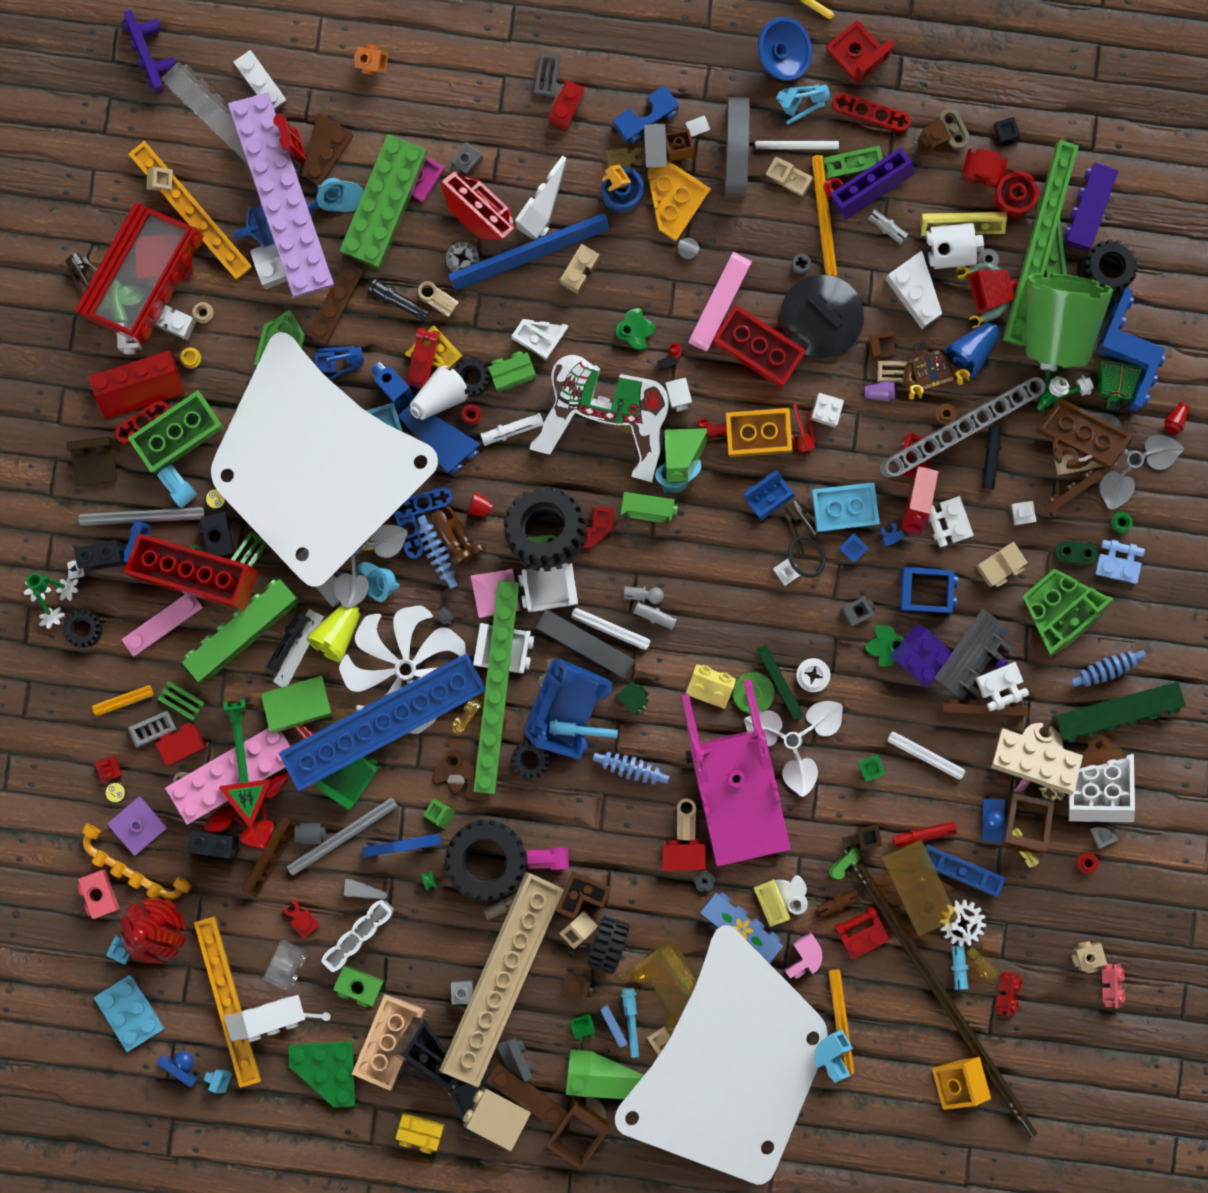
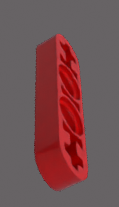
[832,93,911,133]

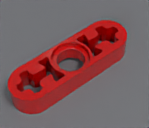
[115,401,170,444]

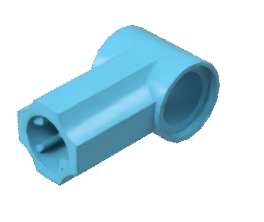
[157,464,198,508]

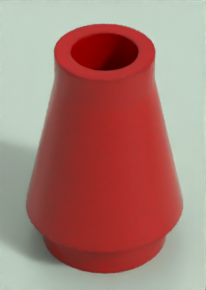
[1164,402,1190,435]

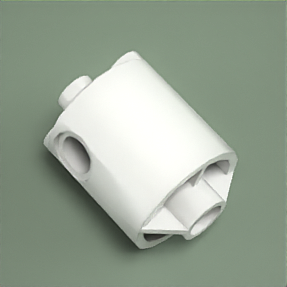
[926,223,984,269]

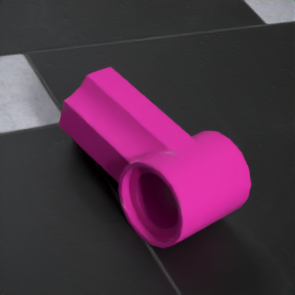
[527,847,569,870]

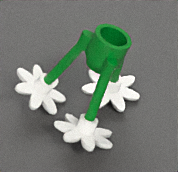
[24,573,79,629]

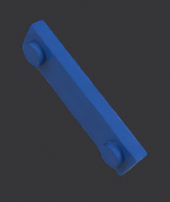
[919,845,1006,897]

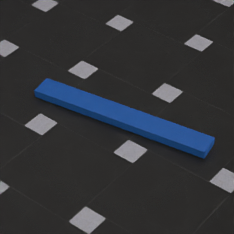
[449,213,610,291]

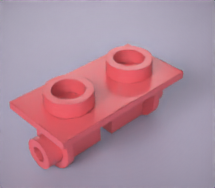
[1102,963,1125,1008]

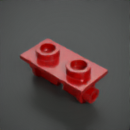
[995,971,1022,1016]

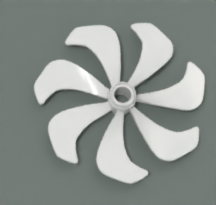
[339,606,465,734]

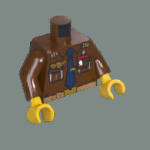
[902,341,970,400]

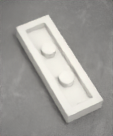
[234,50,287,110]

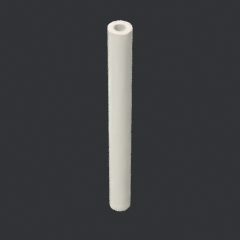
[755,141,839,149]

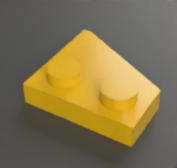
[405,326,463,370]

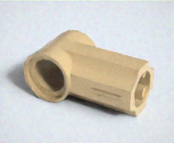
[418,281,459,318]
[676,797,696,840]

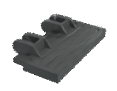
[934,609,1012,700]

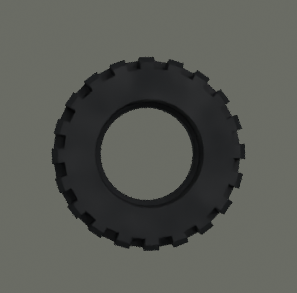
[503,487,587,572]
[445,820,527,902]

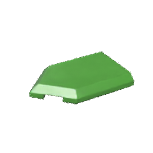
[254,309,305,366]

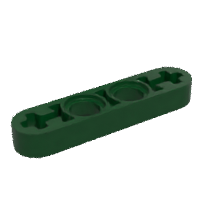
[756,644,804,722]

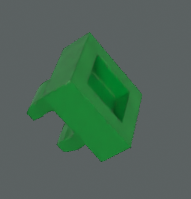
[857,754,885,782]
[570,1014,595,1042]

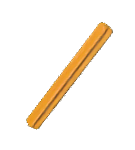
[828,969,854,1075]

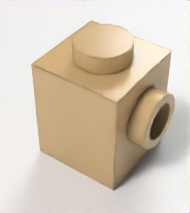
[559,911,598,949]

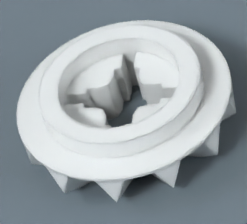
[797,658,830,692]

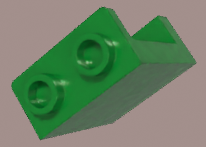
[314,755,380,810]

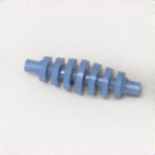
[417,515,457,589]
[1071,650,1146,687]
[593,752,670,784]

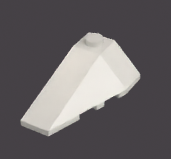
[515,156,566,240]

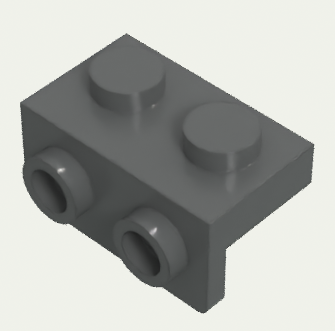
[497,1036,535,1082]

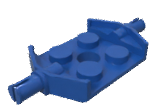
[233,200,320,248]

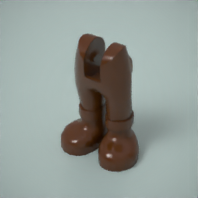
[431,506,486,566]

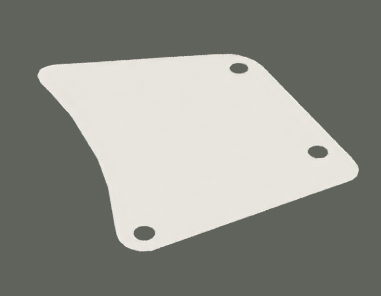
[211,332,438,586]
[615,925,828,1185]

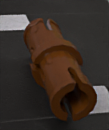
[816,889,860,918]

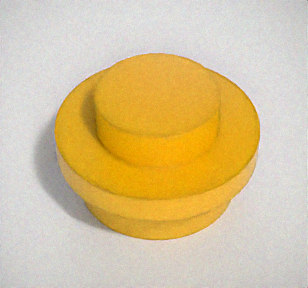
[180,347,201,369]

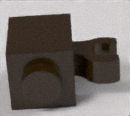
[842,825,882,850]

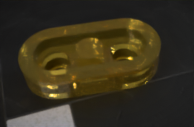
[451,698,483,737]

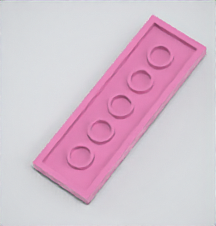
[165,728,290,825]

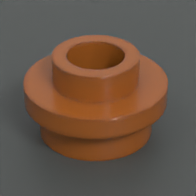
[935,404,957,425]

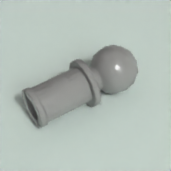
[624,586,664,604]

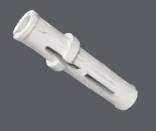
[480,413,544,446]

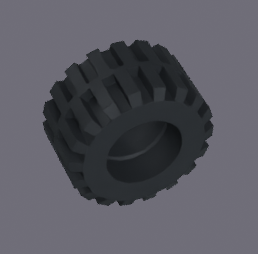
[1081,239,1139,295]
[587,915,630,974]

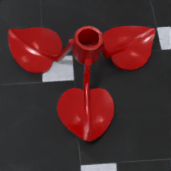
[203,774,289,849]

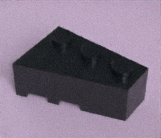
[392,1017,457,1090]

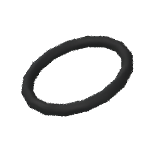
[788,536,826,578]

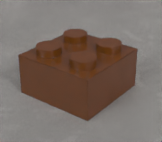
[666,129,695,162]

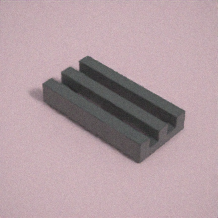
[534,53,561,98]

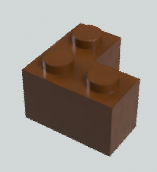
[555,871,612,919]

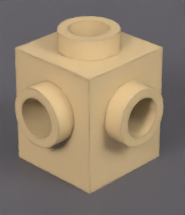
[1071,941,1107,973]

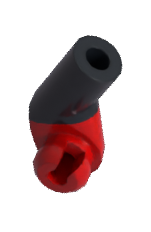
[657,343,682,371]

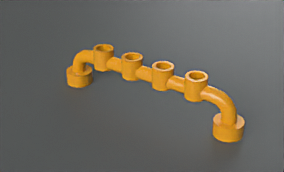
[82,824,192,900]

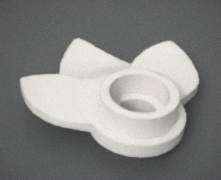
[775,875,808,915]

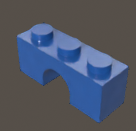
[613,85,679,144]

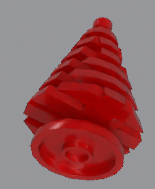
[119,898,187,963]

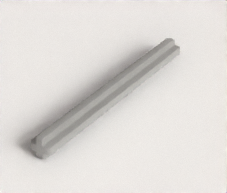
[78,507,205,526]
[287,798,397,875]

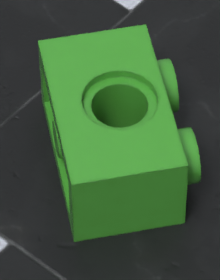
[333,964,384,1008]

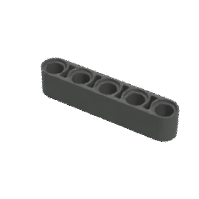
[535,609,635,679]

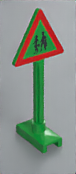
[219,699,270,827]

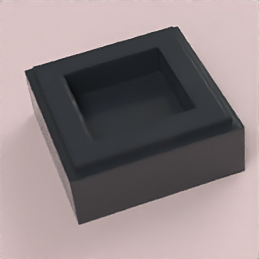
[994,117,1021,144]

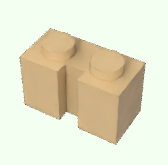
[560,244,600,294]
[976,542,1028,588]

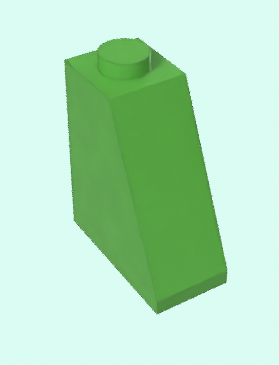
[664,428,707,482]

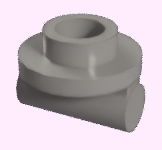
[677,238,700,259]

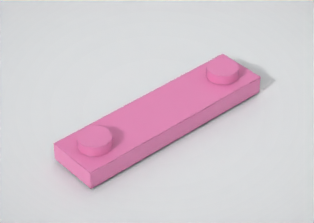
[121,594,203,657]

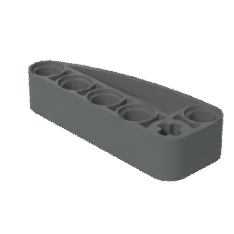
[724,97,749,199]

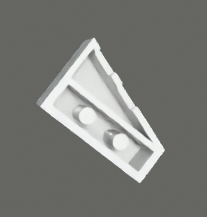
[224,995,305,1042]

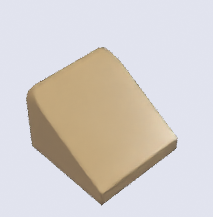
[147,167,173,191]

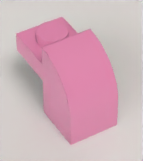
[784,932,822,979]

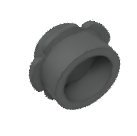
[436,606,455,625]
[694,870,715,891]

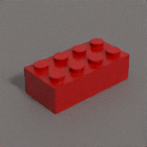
[712,305,807,389]

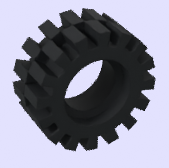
[453,357,491,397]
[62,609,103,648]
[511,741,550,779]

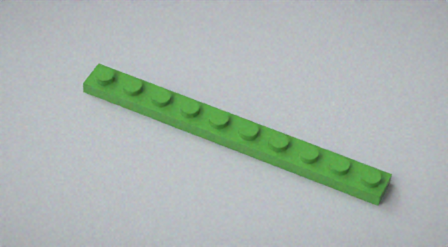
[1003,140,1079,347]
[474,581,519,794]

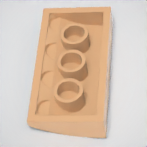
[352,994,426,1091]

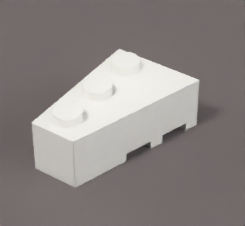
[885,251,942,330]

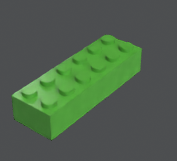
[340,134,428,270]
[182,579,301,684]

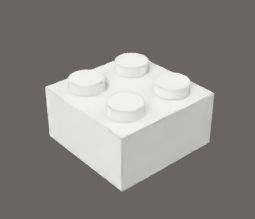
[810,393,844,427]

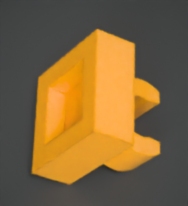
[602,165,631,191]

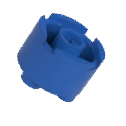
[601,166,643,213]

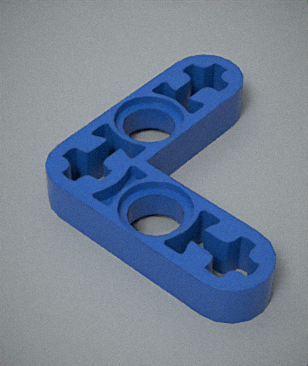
[394,488,453,559]
[362,833,442,857]

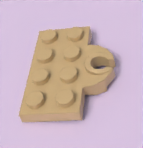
[991,723,1083,795]

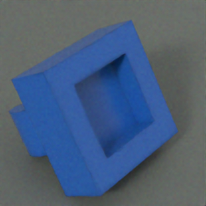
[880,522,905,548]

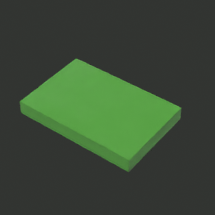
[261,676,332,734]

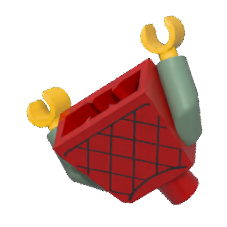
[956,262,1019,329]

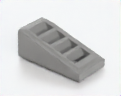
[128,710,176,749]
[344,879,389,899]

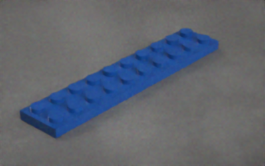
[278,653,485,791]

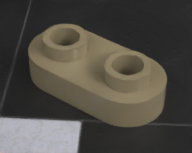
[939,109,969,150]

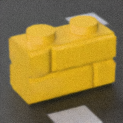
[395,1113,445,1154]

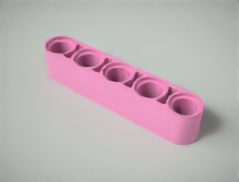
[688,252,752,352]

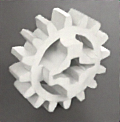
[939,900,986,946]

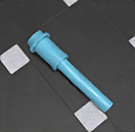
[549,719,618,738]
[620,988,639,1058]

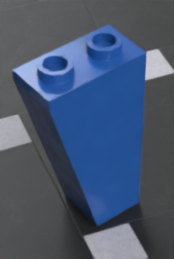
[398,406,480,475]

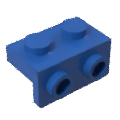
[743,470,795,521]

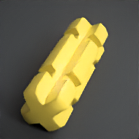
[1012,828,1039,867]

